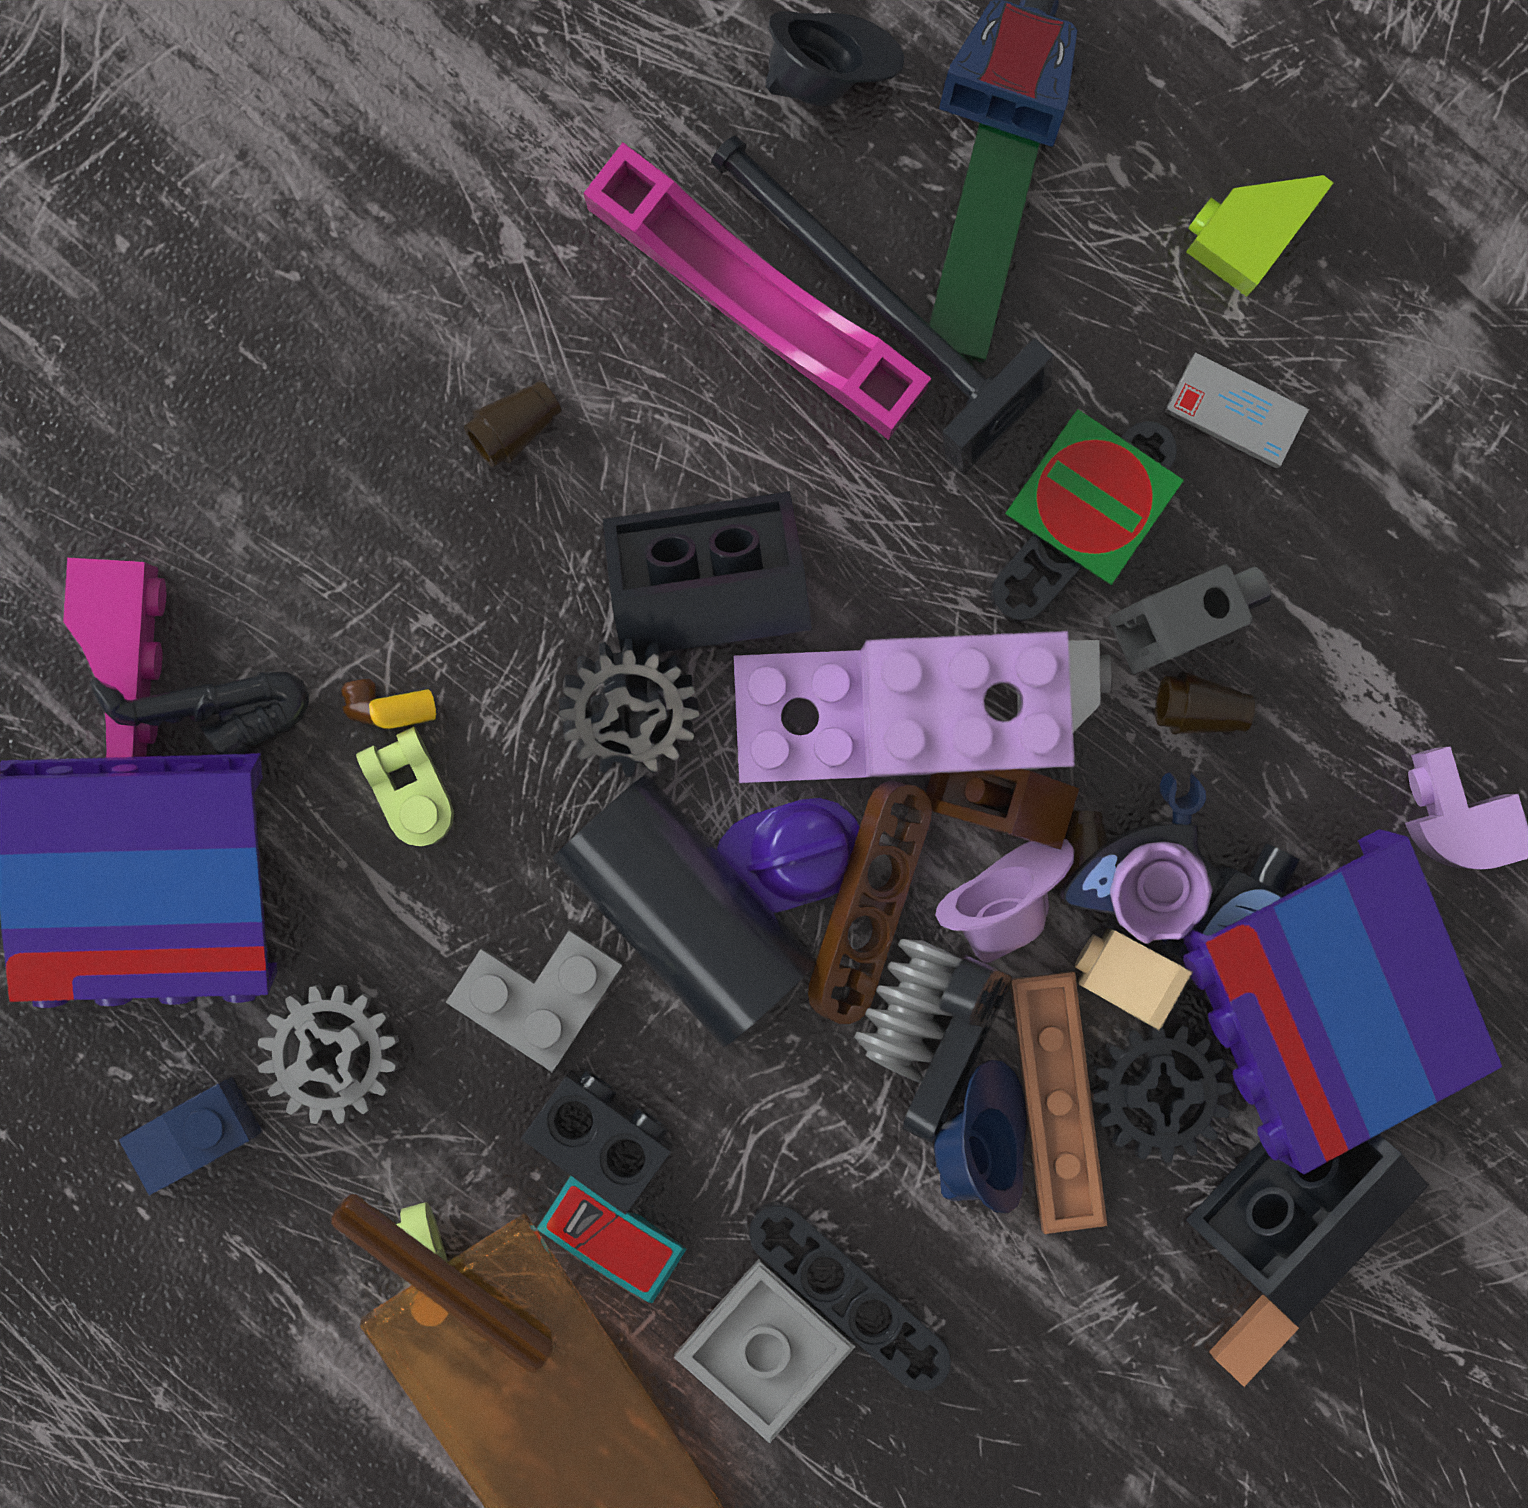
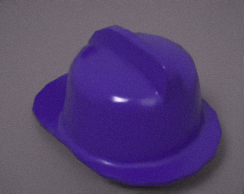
[717,798,860,912]

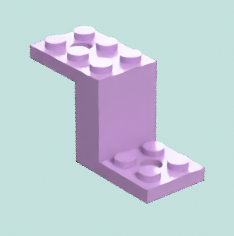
[734,632,1074,783]

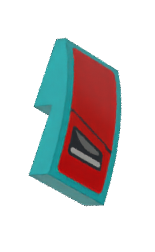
[537,1176,687,1303]

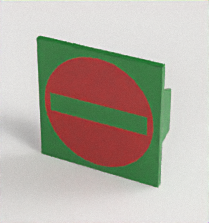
[1005,409,1184,585]

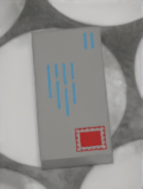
[1164,353,1309,468]

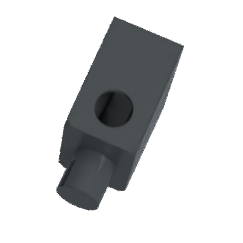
[1108,564,1271,674]

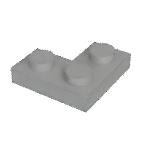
[446,930,623,1072]

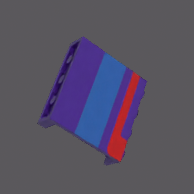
[0,754,278,1008]
[1183,829,1502,1174]

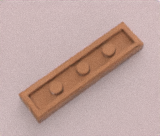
[1010,971,1107,1234]

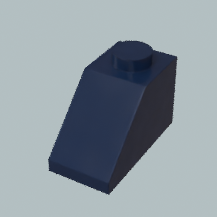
[119,1077,263,1195]

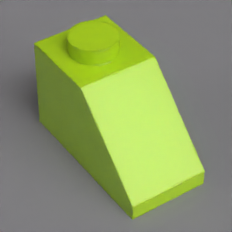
[1186,175,1333,297]

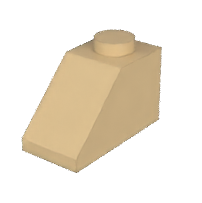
[1075,928,1192,1030]

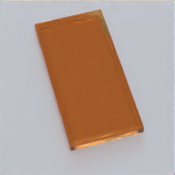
[360,1213,724,1508]

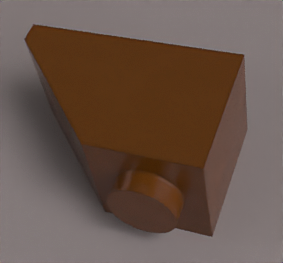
[926,769,1080,850]

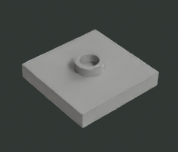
[674,1258,855,1443]

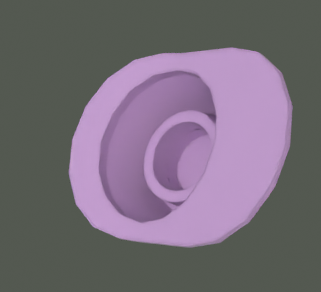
[935,839,1075,963]

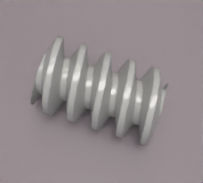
[854,939,962,1083]

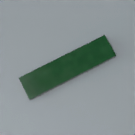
[929,123,1040,363]

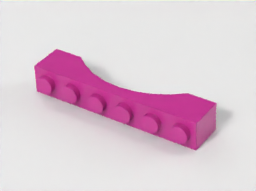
[583,142,931,440]
[63,558,166,758]

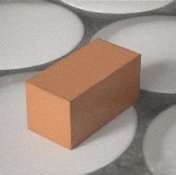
[1209,1295,1299,1387]

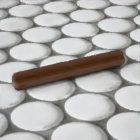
[331,1194,553,1373]

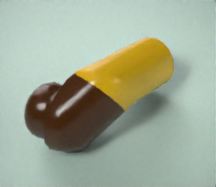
[341,678,436,729]

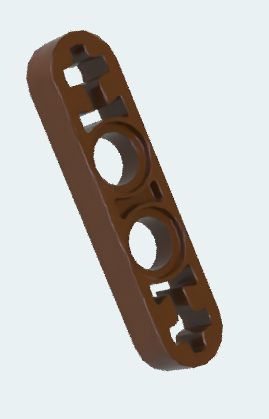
[808,781,932,1024]

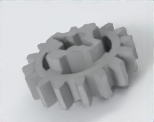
[258,984,399,1124]

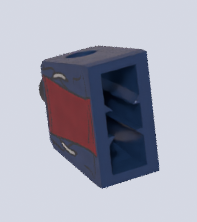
[939,0,1077,147]

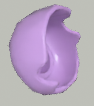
[1110,842,1212,943]

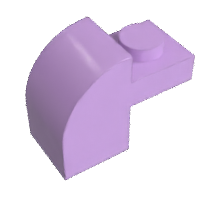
[1405,746,1528,869]

